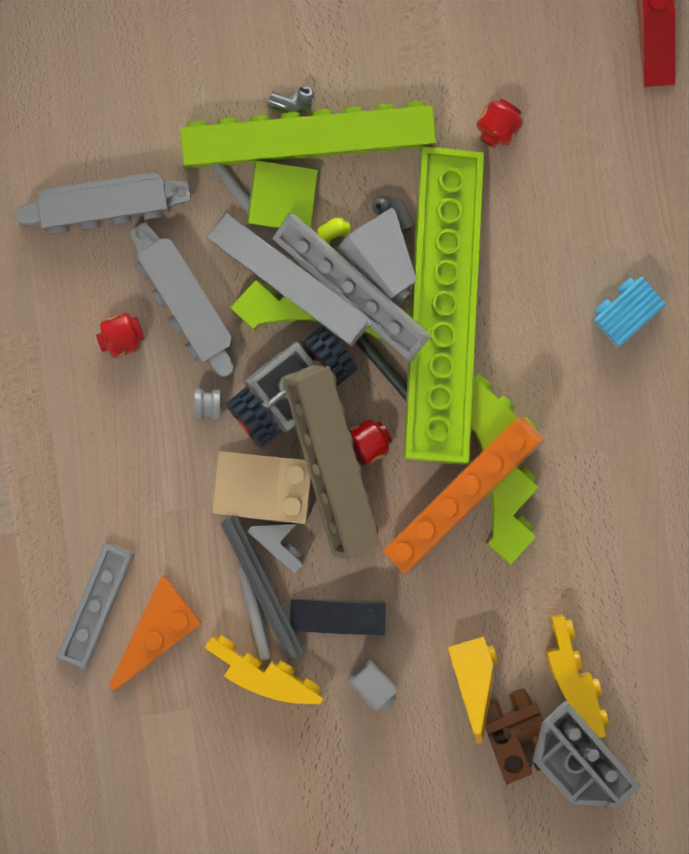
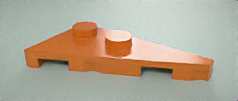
[109,575,201,691]

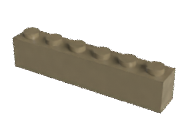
[282,365,380,560]

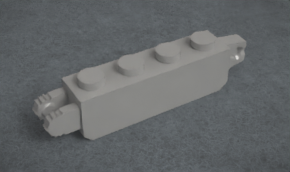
[14,172,191,235]
[130,222,235,378]

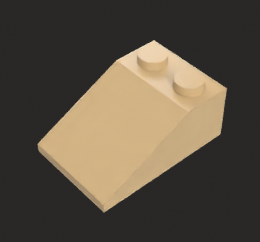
[212,451,311,524]

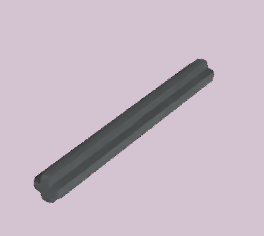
[221,515,304,660]

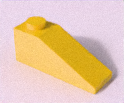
[448,637,498,744]

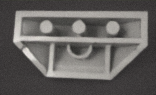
[533,701,641,808]

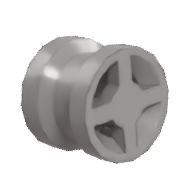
[195,389,221,420]

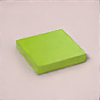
[247,160,318,229]

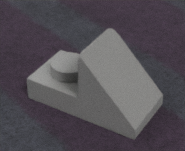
[247,523,303,574]

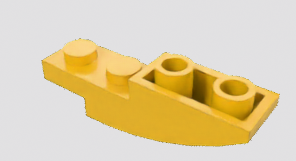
[545,614,609,738]
[205,634,324,704]

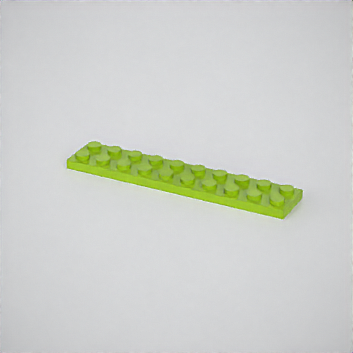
[403,146,484,465]

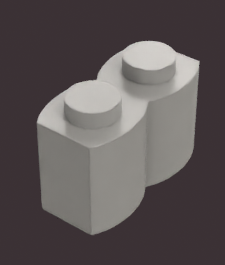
[348,659,397,712]

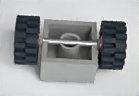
[226,326,358,448]

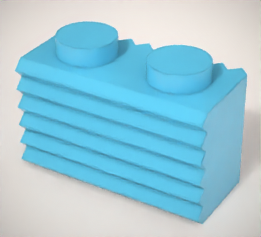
[592,277,667,348]

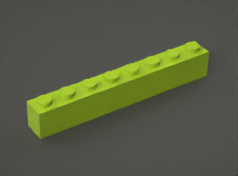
[180,101,436,169]

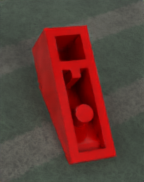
[637,0,675,88]

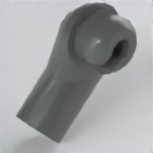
[267,86,314,113]
[372,196,416,233]

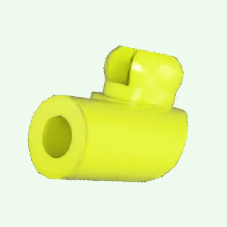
[317,217,351,245]

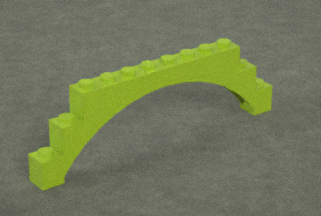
[231,276,539,565]

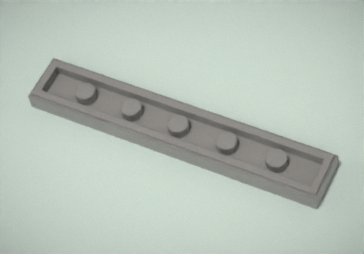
[207,213,372,347]
[272,213,431,362]

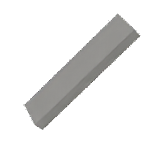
[56,542,134,670]

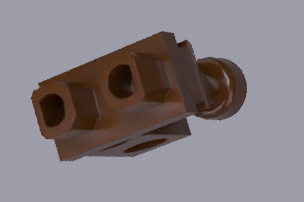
[485,688,544,785]

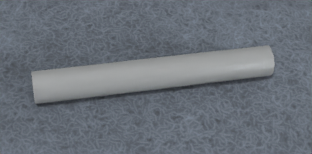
[238,568,272,661]

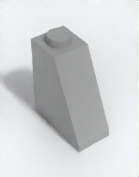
[336,208,417,306]

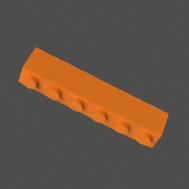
[383,417,546,574]

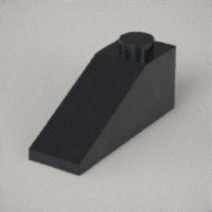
[290,599,386,635]

